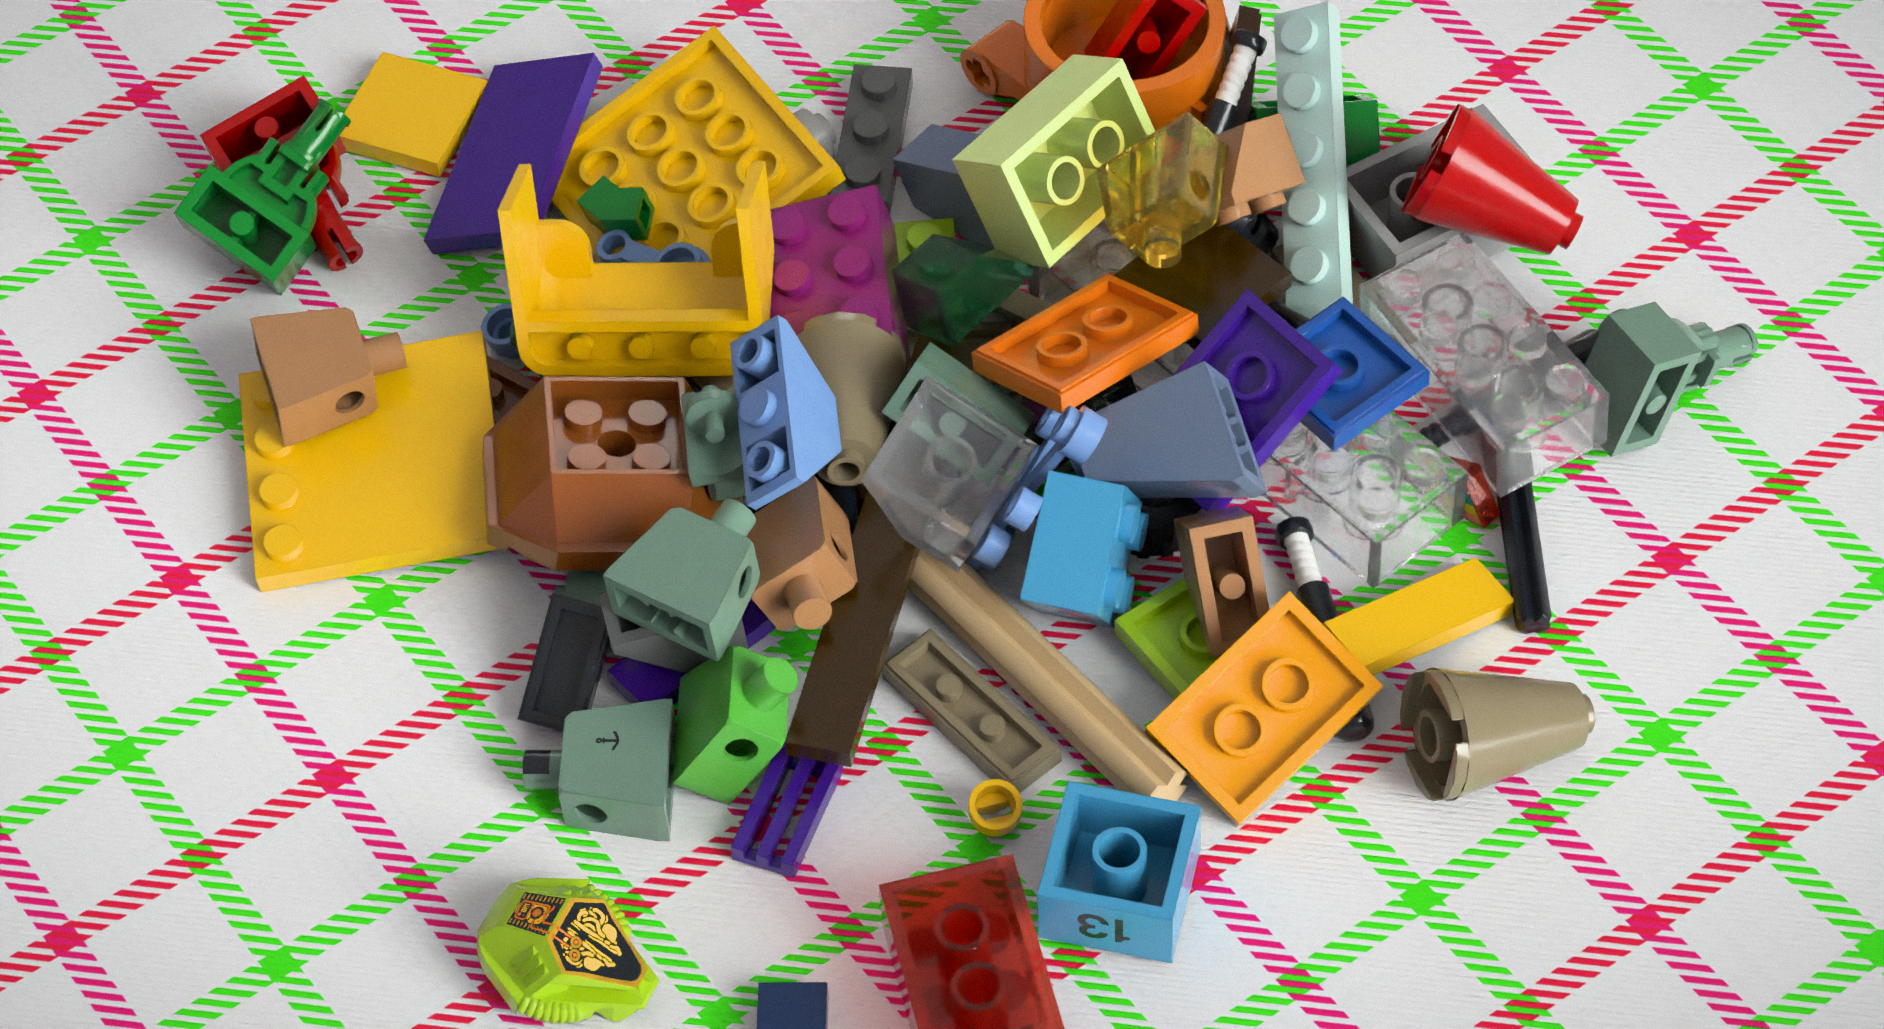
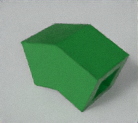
[577,175,655,240]

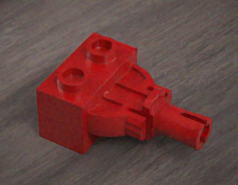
[200,75,363,271]

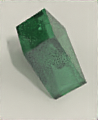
[891,234,1034,347]

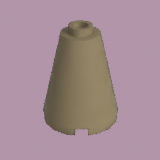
[797,312,907,486]
[1400,668,1595,801]

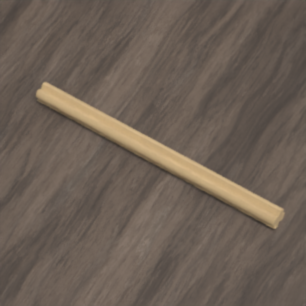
[690,376,1187,801]

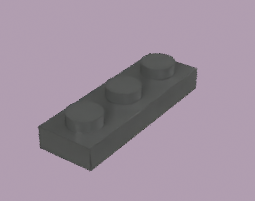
[829,64,913,214]

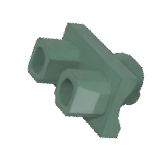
[681,384,746,501]

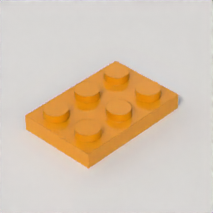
[1145,591,1383,827]

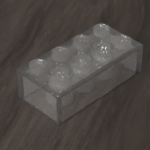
[1359,232,1610,498]

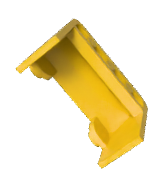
[497,161,774,377]

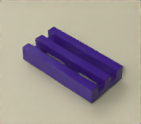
[731,742,843,878]

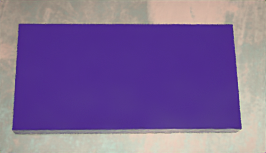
[423,53,603,254]

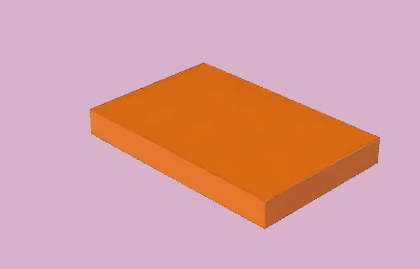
[971,274,1199,414]

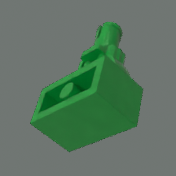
[174,98,352,295]

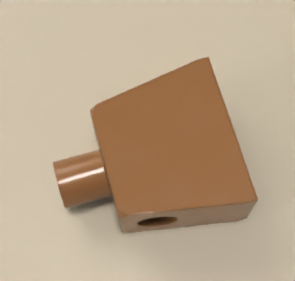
[250,307,407,447]
[746,475,858,631]

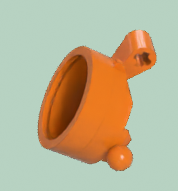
[960,0,1230,222]

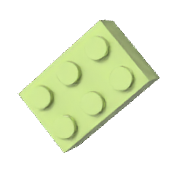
[952,54,1169,268]

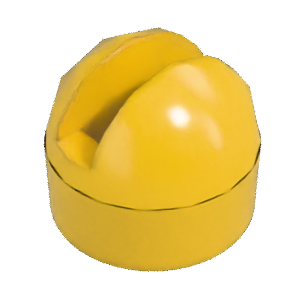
[968,779,1023,837]

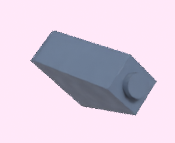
[892,124,1045,278]
[1070,361,1267,498]

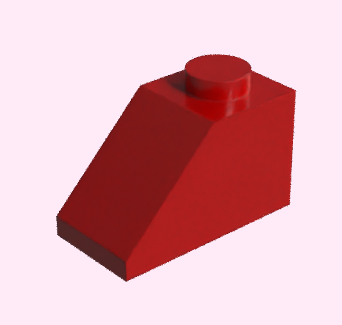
[1084,0,1207,80]

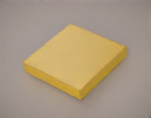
[340,52,488,177]

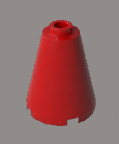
[1401,104,1584,255]

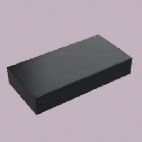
[517,593,610,732]

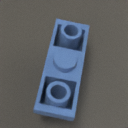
[730,315,842,510]

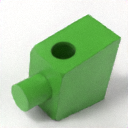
[672,646,798,805]

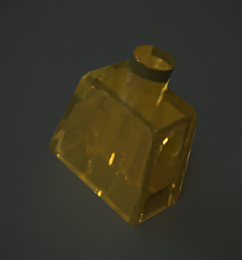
[1097,112,1228,268]

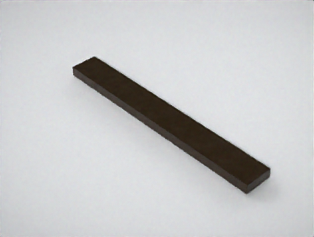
[785,335,979,767]

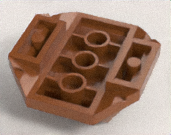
[482,375,743,571]

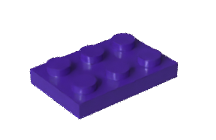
[1173,288,1343,512]

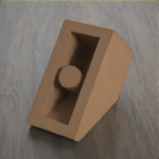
[1174,506,1270,657]

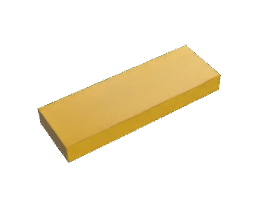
[1323,557,1515,676]

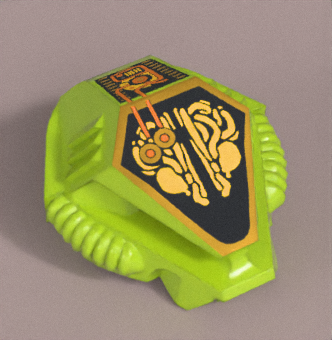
[477,878,659,1024]

